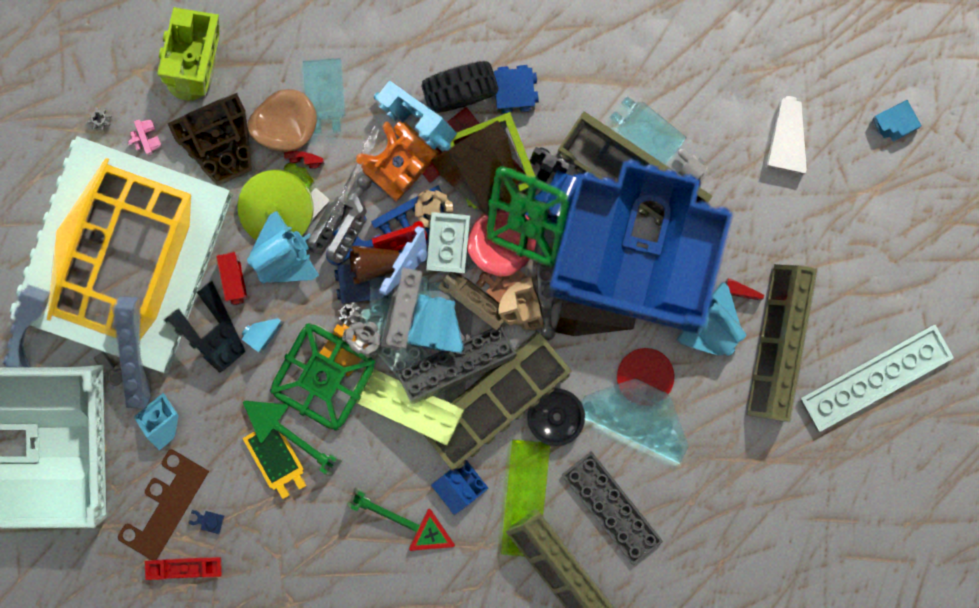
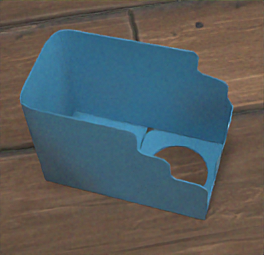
[873,100,922,141]

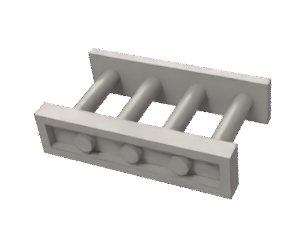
[380,267,422,351]

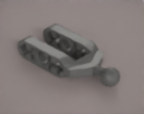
[307,175,372,263]
[536,248,556,341]

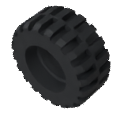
[421,61,499,113]

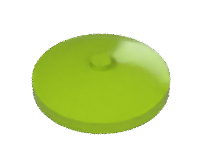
[237,169,314,241]

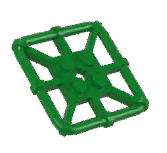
[486,166,569,267]
[270,323,376,431]

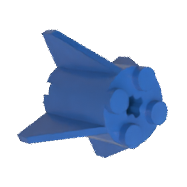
[525,171,579,240]

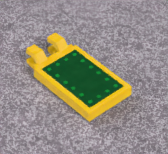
[242,429,307,499]

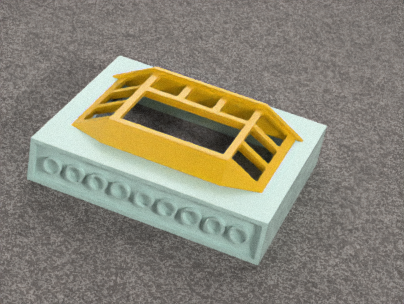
[9,136,233,374]

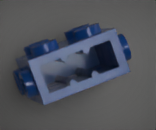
[494,65,539,114]

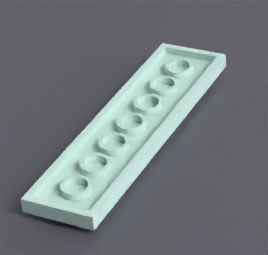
[800,325,954,432]

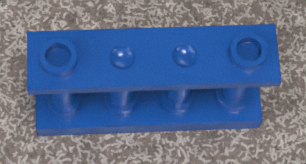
[371,185,444,254]

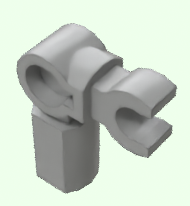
[93,351,123,386]

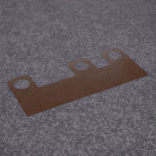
[118,449,209,560]

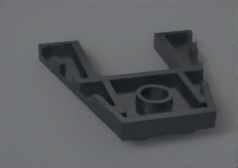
[163,281,246,373]

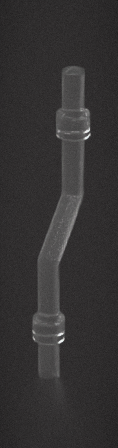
[326,126,380,230]

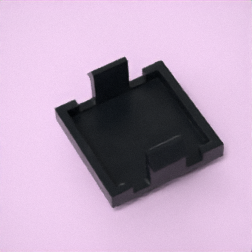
[529,147,570,183]

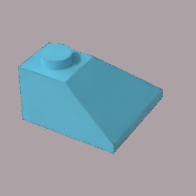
[242,319,284,353]
[134,393,179,450]

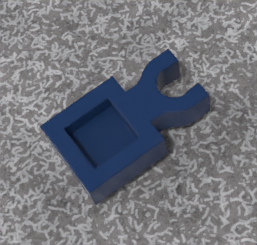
[188,510,225,534]

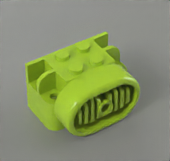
[157,7,220,101]

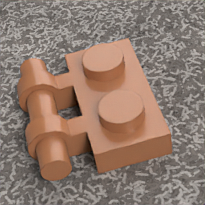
[476,270,525,303]

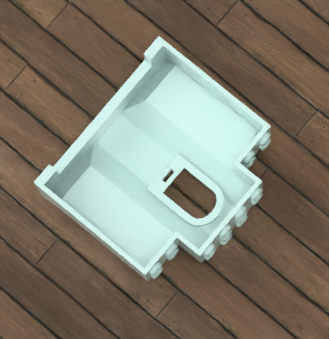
[0,365,107,528]

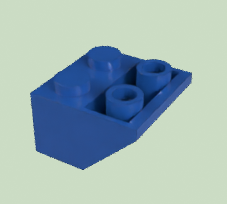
[431,460,489,515]

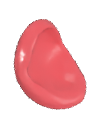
[467,209,536,277]

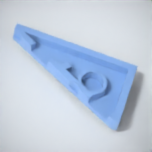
[380,226,428,295]

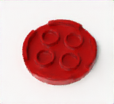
[617,348,675,405]

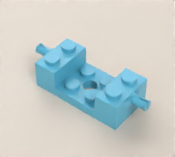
[374,81,457,151]

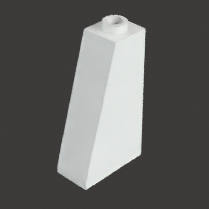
[766,96,807,175]

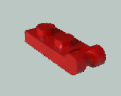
[372,221,428,251]

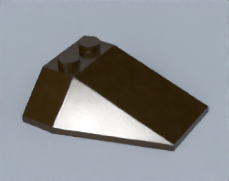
[431,120,520,216]
[555,300,636,336]

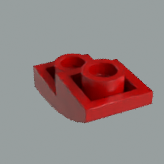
[284,151,325,169]

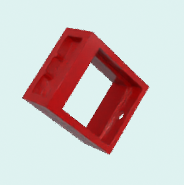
[216,252,248,305]

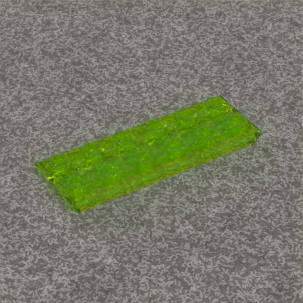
[501,439,550,557]

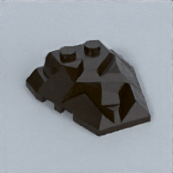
[167,92,252,186]

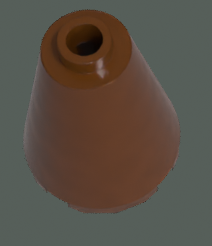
[350,245,400,284]

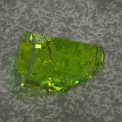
[283,163,315,188]

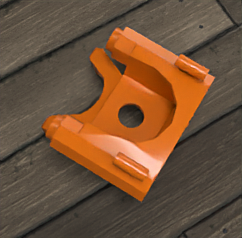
[356,121,439,202]

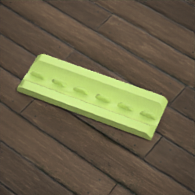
[354,367,464,445]

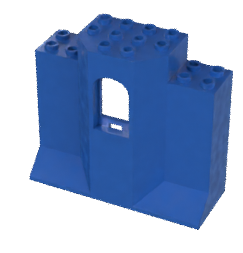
[549,160,733,335]

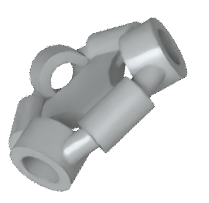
[343,322,381,358]

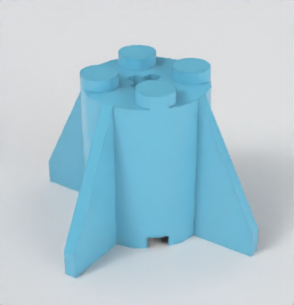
[247,211,319,284]
[676,282,747,356]
[406,294,463,353]

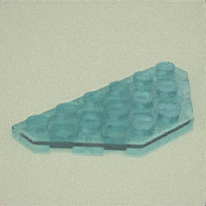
[581,378,689,464]

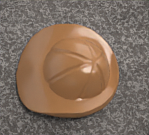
[247,89,317,152]

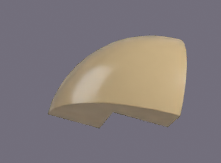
[499,276,544,330]

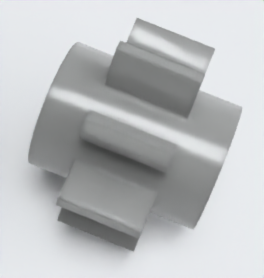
[87,107,112,131]
[339,302,363,327]

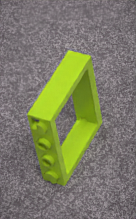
[450,112,535,209]

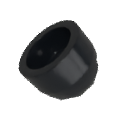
[89,228,106,245]

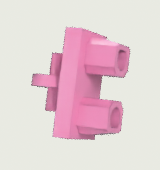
[127,120,162,156]

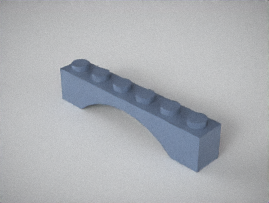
[4,284,50,367]
[113,296,151,409]

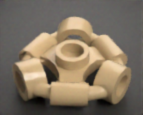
[415,189,453,229]

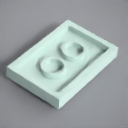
[426,212,470,273]

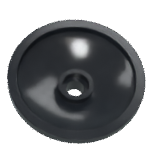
[527,388,585,446]

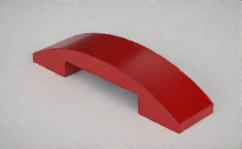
[145,557,222,580]

